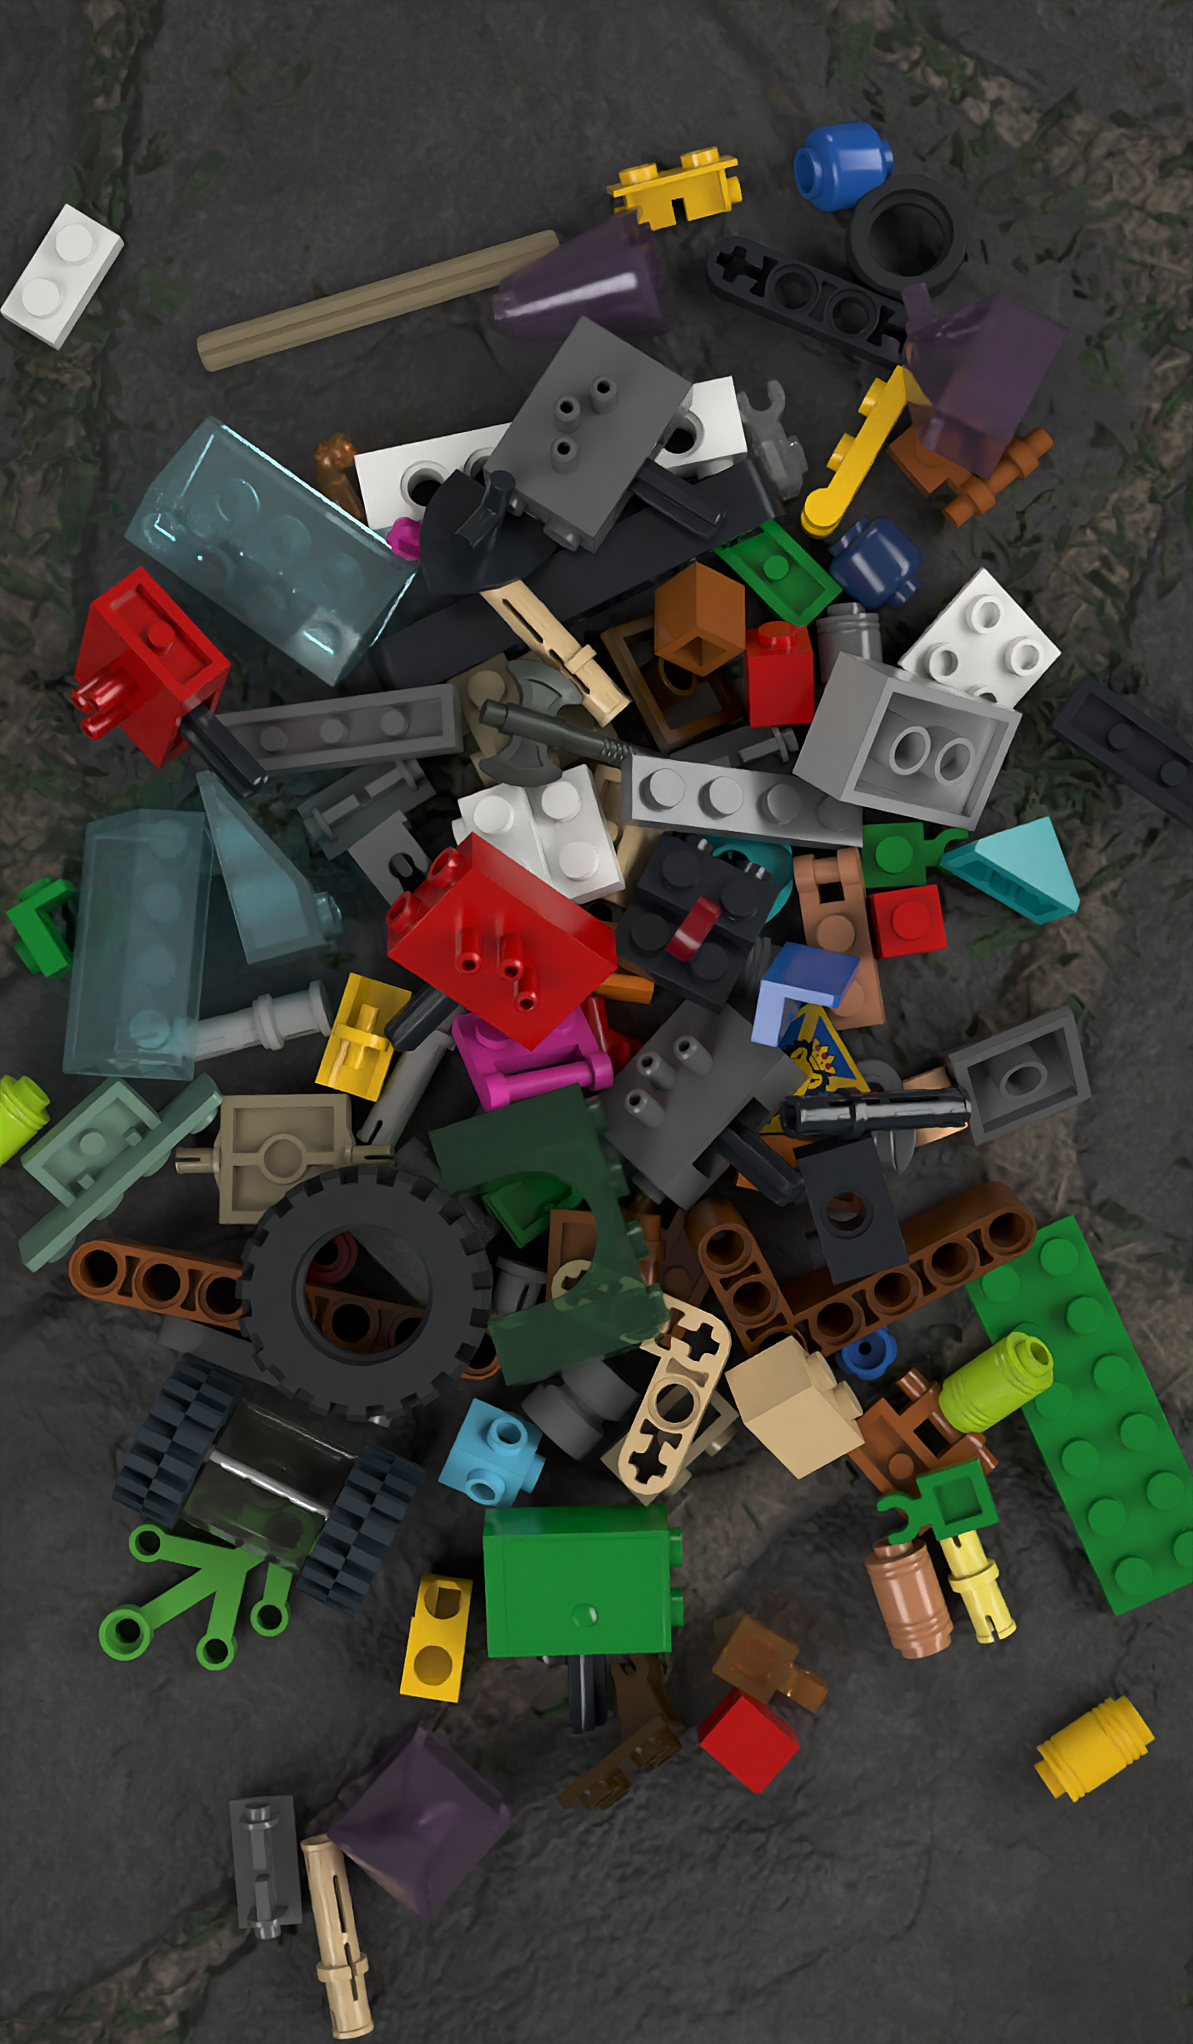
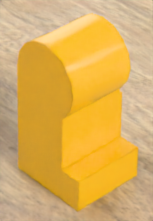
[400,1572,473,1703]

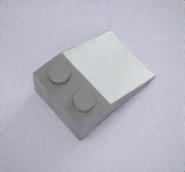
[792,651,1023,831]

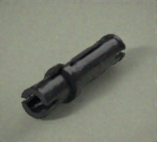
[780,1086,972,1140]

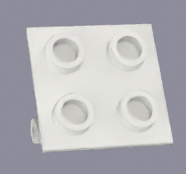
[897,567,1061,709]

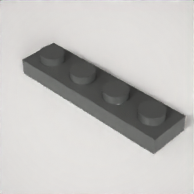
[213,683,464,783]
[621,754,863,851]

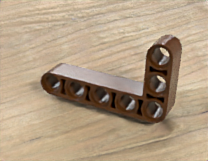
[684,1181,1037,1358]

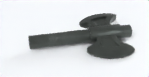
[479,659,670,787]

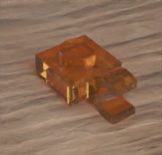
[711,1612,829,1713]

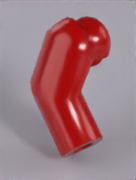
[580,995,644,1077]

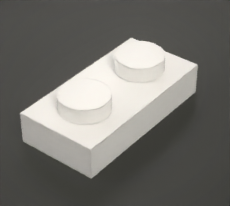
[0,204,124,351]

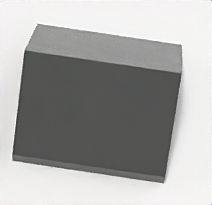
[936,1005,1092,1146]

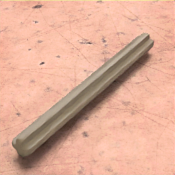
[196,229,563,372]

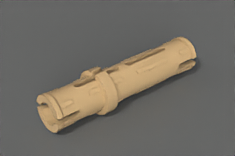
[479,580,633,729]
[300,1833,374,2039]

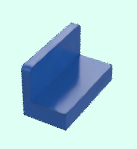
[751,941,861,1047]

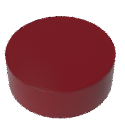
[665,894,721,962]

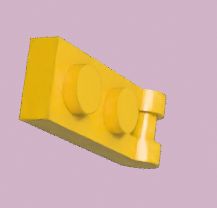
[800,365,920,539]

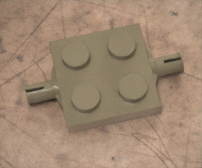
[175,1094,395,1225]

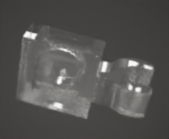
[736,379,808,501]

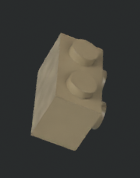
[601,1384,740,1506]

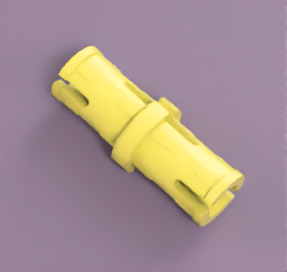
[931,1526,1017,1643]

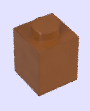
[654,561,745,677]

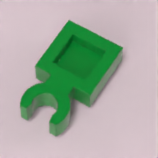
[858,822,969,890]
[876,1455,1000,1545]

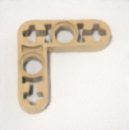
[551,1260,732,1495]

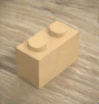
[724,1335,865,1480]

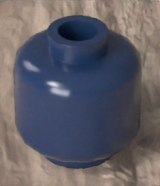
[828,514,923,611]

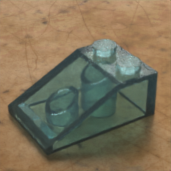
[195,770,344,969]

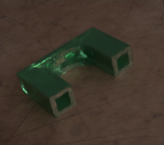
[428,1082,672,1389]

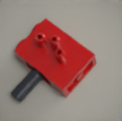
[71,566,269,800]
[384,831,618,1052]

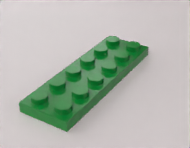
[963,1213,1193,1616]

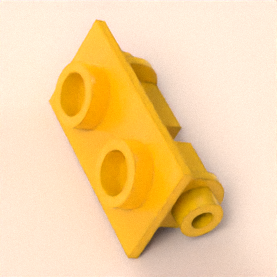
[606,147,742,237]

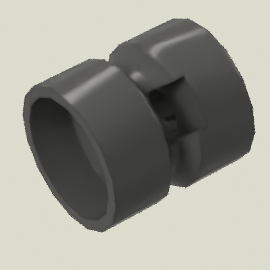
[521,1341,642,1461]

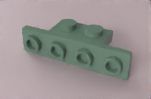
[18,1072,223,1272]

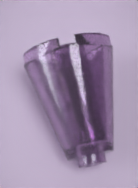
[491,205,674,343]

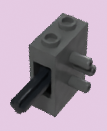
[482,315,727,554]
[581,999,809,1212]

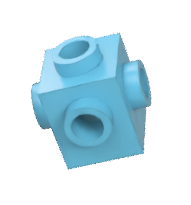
[438,1398,546,1508]

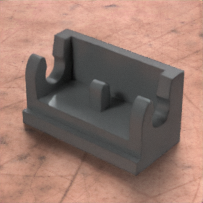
[347,809,433,906]

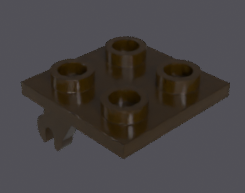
[556,1653,690,1811]

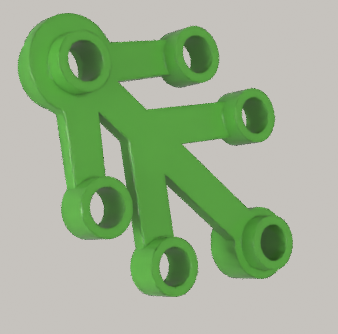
[99,1486,323,1671]

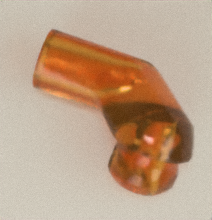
[312,433,367,532]

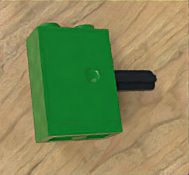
[483,1503,684,1731]

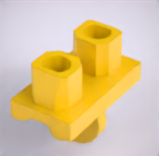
[315,973,413,1102]

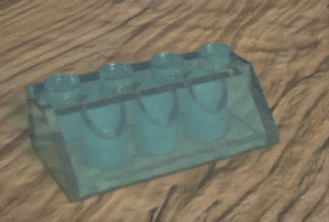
[124,415,420,687]
[62,809,215,1081]

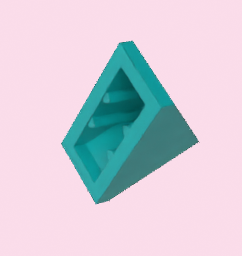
[939,816,1080,925]

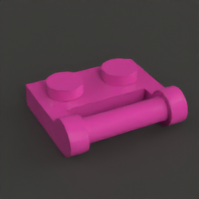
[451,1005,614,1114]

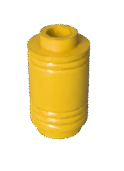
[1033,1695,1155,1803]

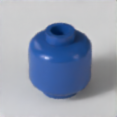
[794,120,893,213]

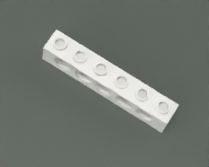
[354,376,748,548]

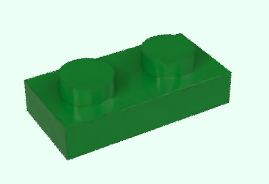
[712,519,844,629]

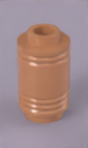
[864,1536,954,1659]

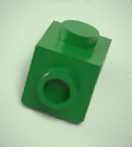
[6,876,80,980]

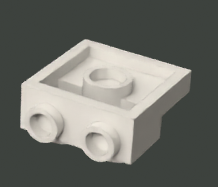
[452,764,626,905]

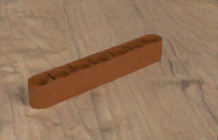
[69,1236,508,1380]

